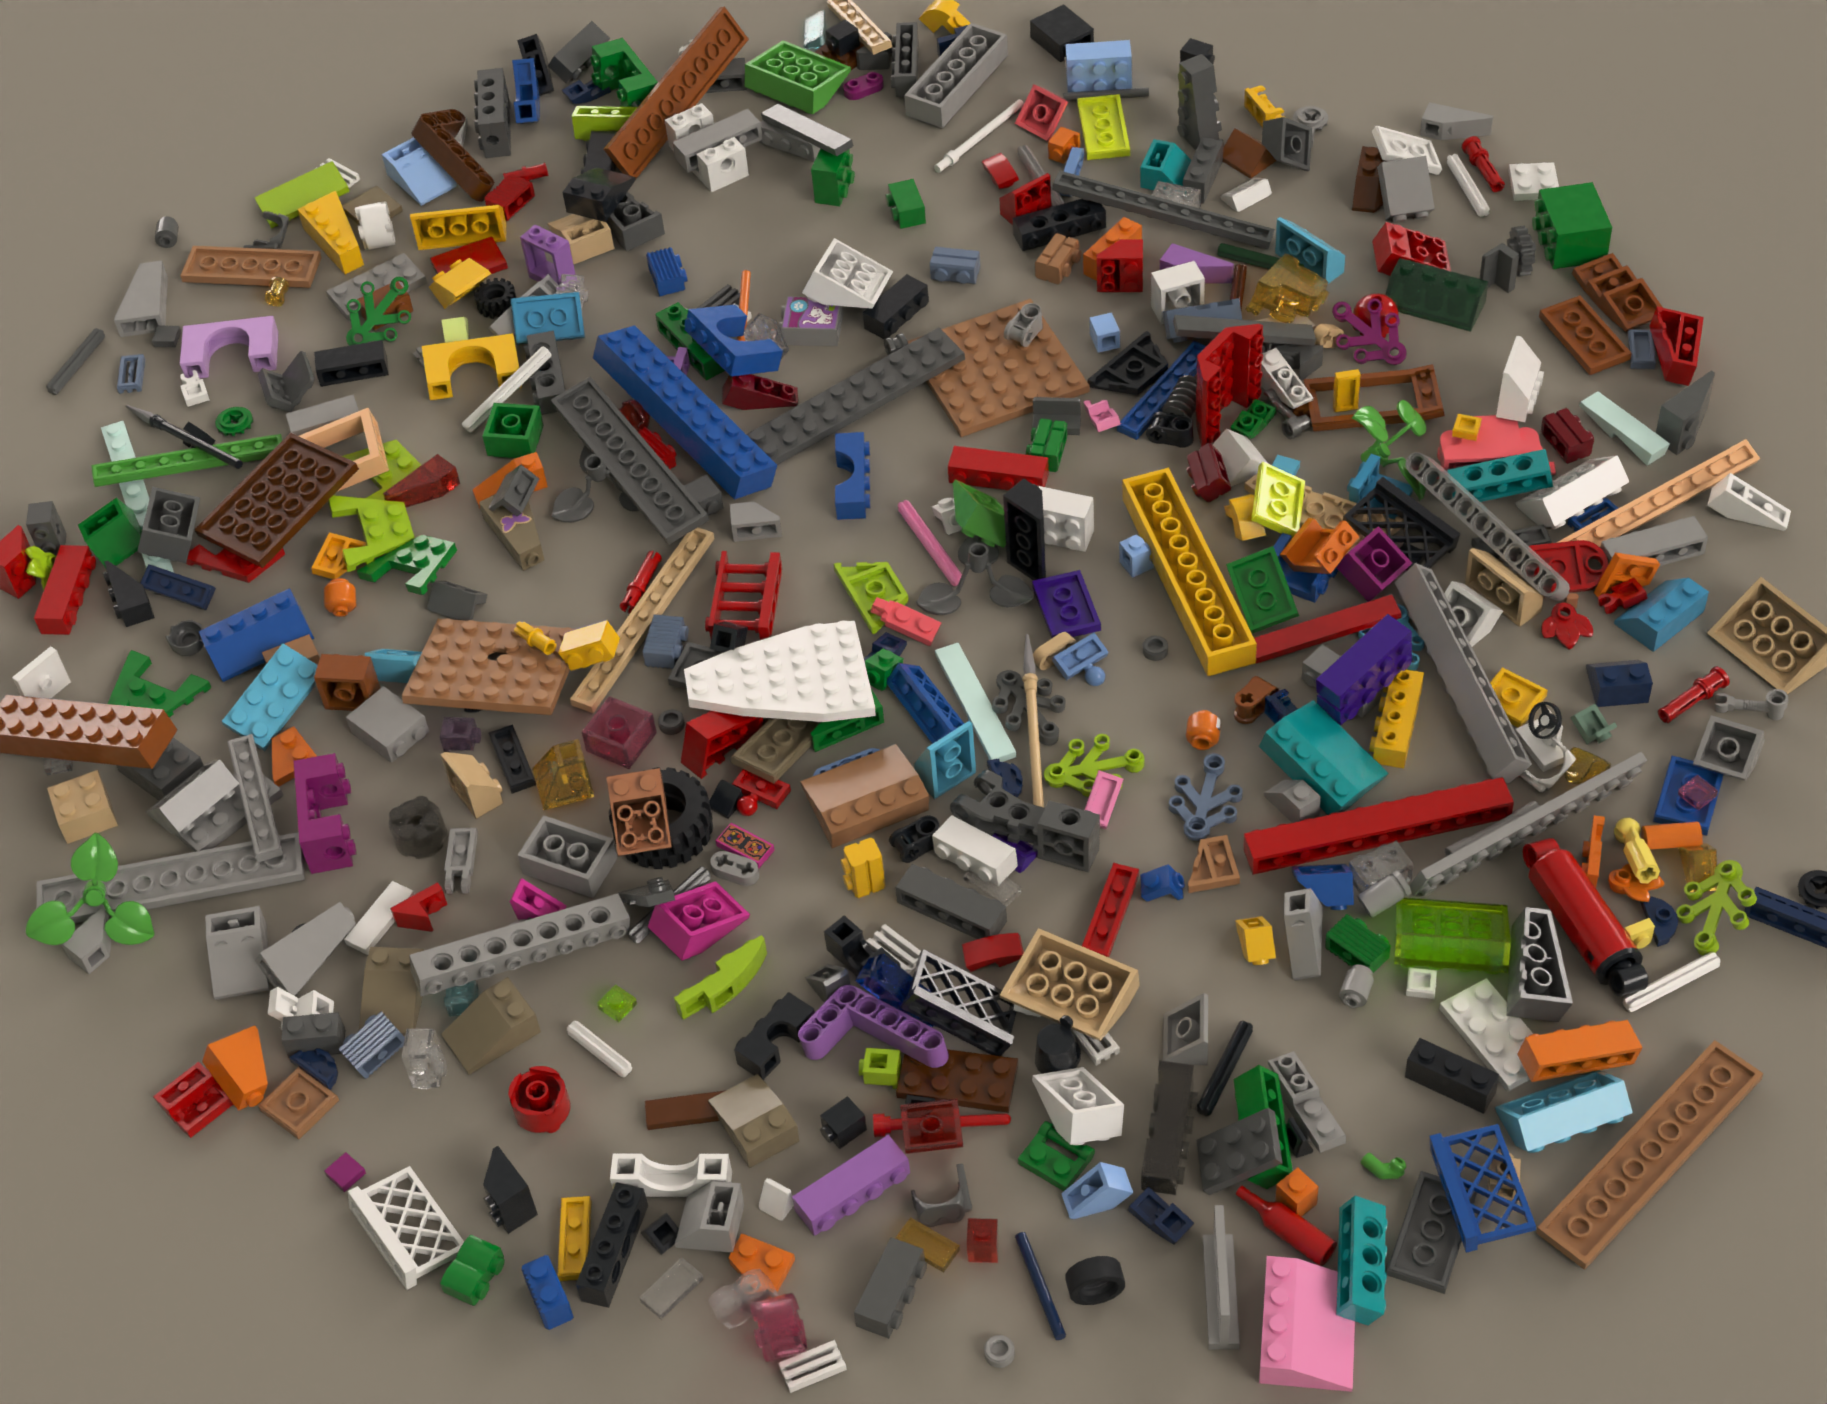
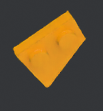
[311,532,366,579]

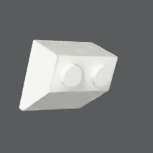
[1444,581,1503,647]

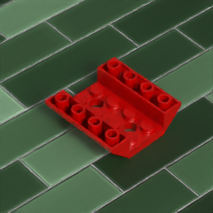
[1196,324,1264,447]

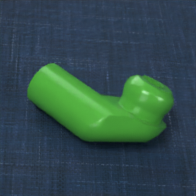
[1361,1152,1406,1179]

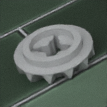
[1293,106,1328,131]

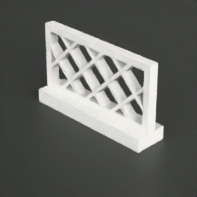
[348,1166,464,1290]

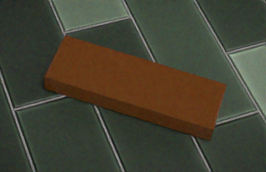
[645,1090,726,1130]

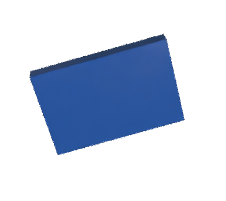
[1653,756,1724,836]

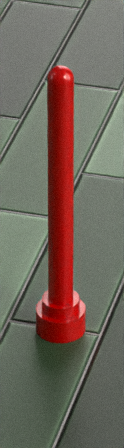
[873,1113,1011,1137]

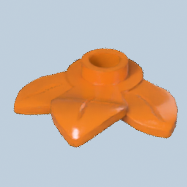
[1608,864,1664,902]

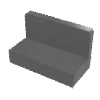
[1478,243,1519,293]
[1032,397,1081,435]
[488,465,539,516]
[427,581,488,621]

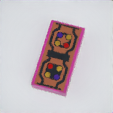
[715,823,775,868]

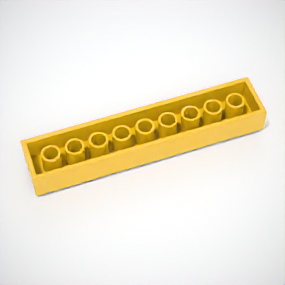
[1122,467,1257,677]

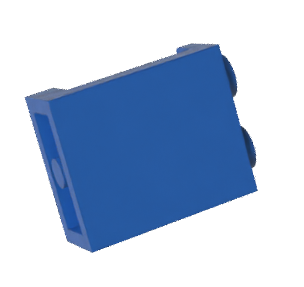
[1274,533,1338,603]

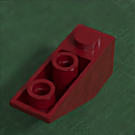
[722,374,798,410]

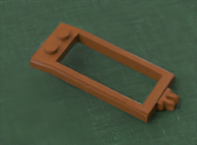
[1292,364,1445,431]

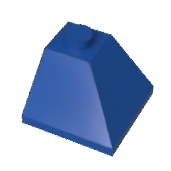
[1292,864,1354,910]

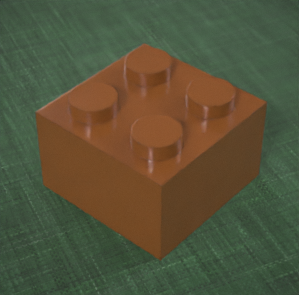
[314,654,381,711]

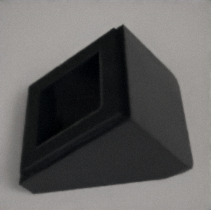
[709,779,743,819]
[1286,1117,1314,1158]
[641,1213,679,1255]

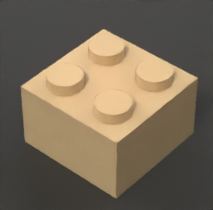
[47,770,118,844]

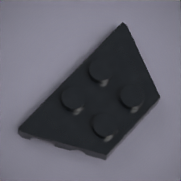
[1088,331,1168,395]

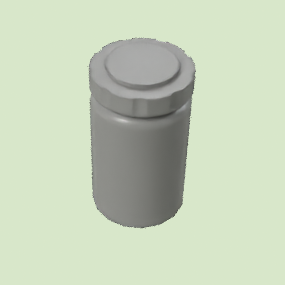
[1357,870,1412,918]

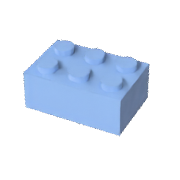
[1066,40,1132,92]

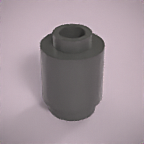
[155,216,179,248]

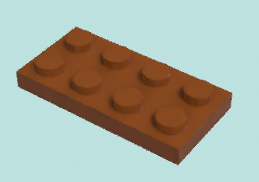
[1539,295,1632,375]

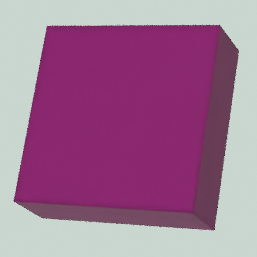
[324,1152,366,1192]

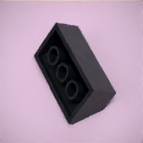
[1003,479,1046,581]

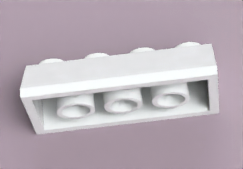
[1496,336,1544,422]
[1515,455,1629,529]

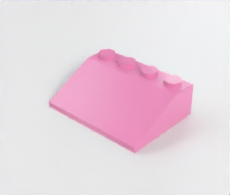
[1259,1256,1355,1392]

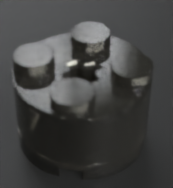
[389,796,448,859]

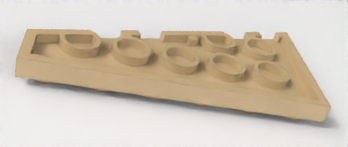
[1244,474,1403,554]

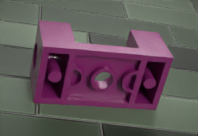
[294,753,357,874]

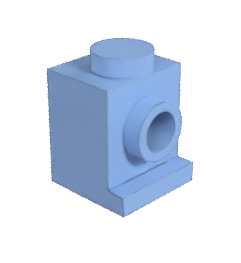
[1119,534,1154,578]

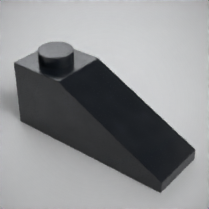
[517,34,554,96]

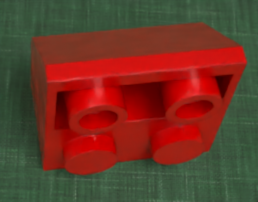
[999,173,1051,225]
[1096,239,1143,292]

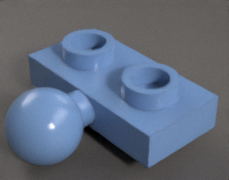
[1052,633,1109,686]

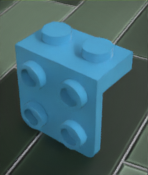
[1347,454,1413,520]

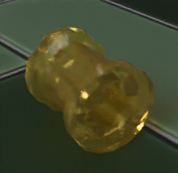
[265,277,289,307]

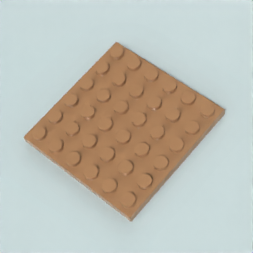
[907,299,1090,437]

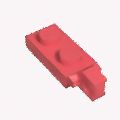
[871,597,942,646]

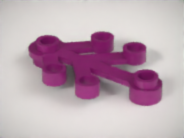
[1332,299,1407,365]

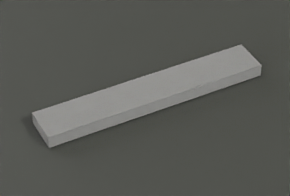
[227,734,284,862]

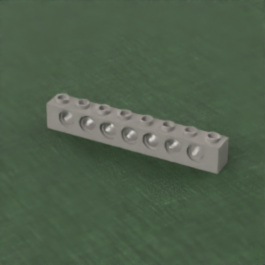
[409,893,630,996]

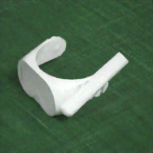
[1519,736,1576,792]

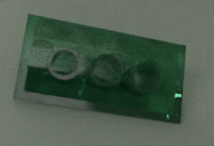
[1385,258,1488,332]

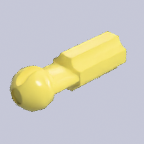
[1614,817,1660,883]

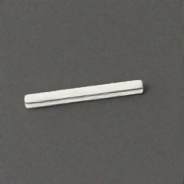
[462,346,552,433]

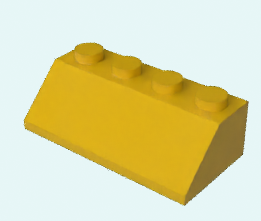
[410,205,506,250]

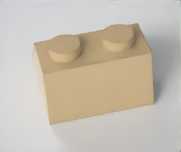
[441,752,503,819]

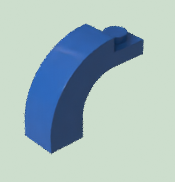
[512,58,540,124]

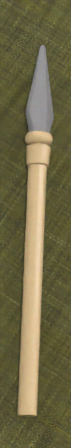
[1022,634,1044,807]

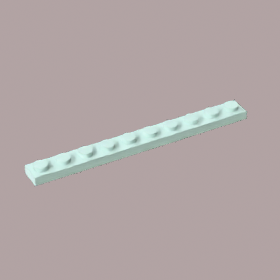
[101,421,174,573]

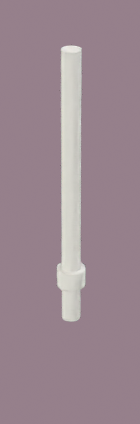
[934,99,1024,173]

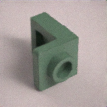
[1570,704,1617,744]

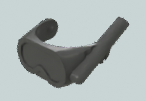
[243,211,289,249]
[911,1164,972,1227]

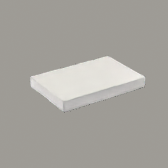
[1372,126,1442,175]

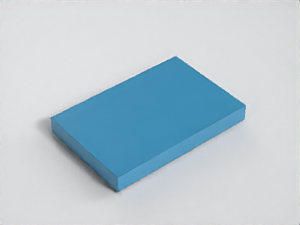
[510,292,585,345]

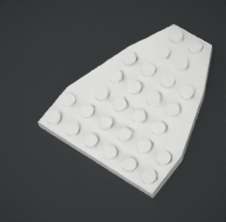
[684,621,876,722]

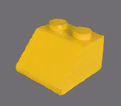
[429,258,491,309]

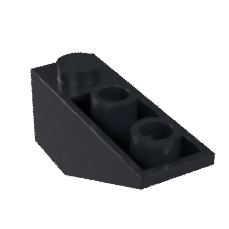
[103,561,155,627]

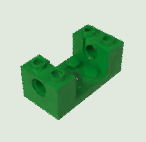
[590,37,658,107]

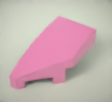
[1083,400,1121,432]

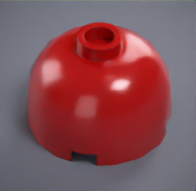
[1352,293,1399,338]

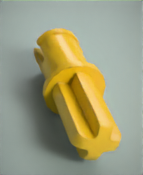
[514,621,556,655]

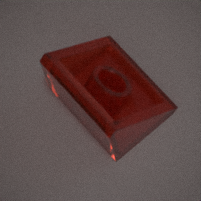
[900,1098,963,1154]

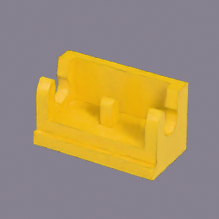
[1244,85,1284,128]

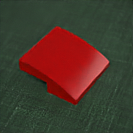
[153,1062,234,1138]

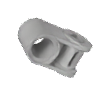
[1004,303,1043,347]

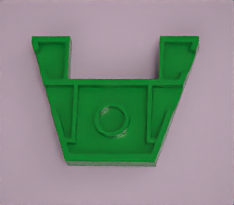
[357,535,457,595]
[107,650,211,717]

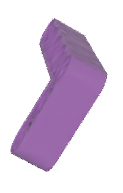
[798,985,949,1068]

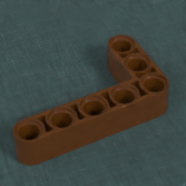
[411,109,495,202]

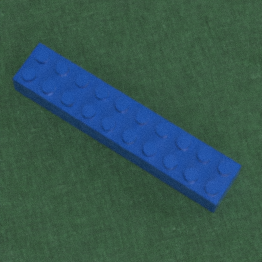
[593,325,777,500]

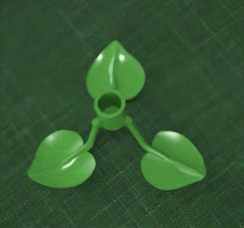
[1352,400,1426,501]
[26,832,155,945]

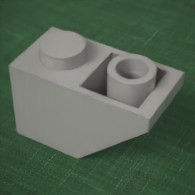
[62,908,111,974]

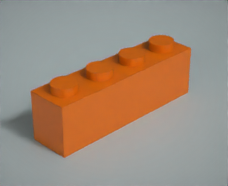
[1517,1020,1643,1082]

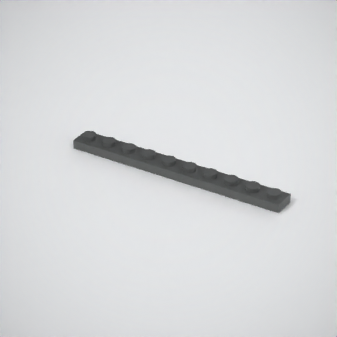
[1052,170,1275,249]

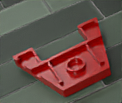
[186,544,286,583]

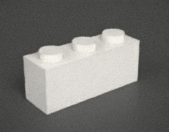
[932,815,1018,887]

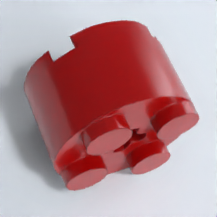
[508,1066,571,1133]

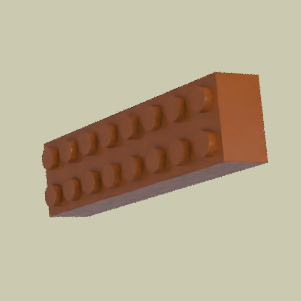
[0,695,178,769]

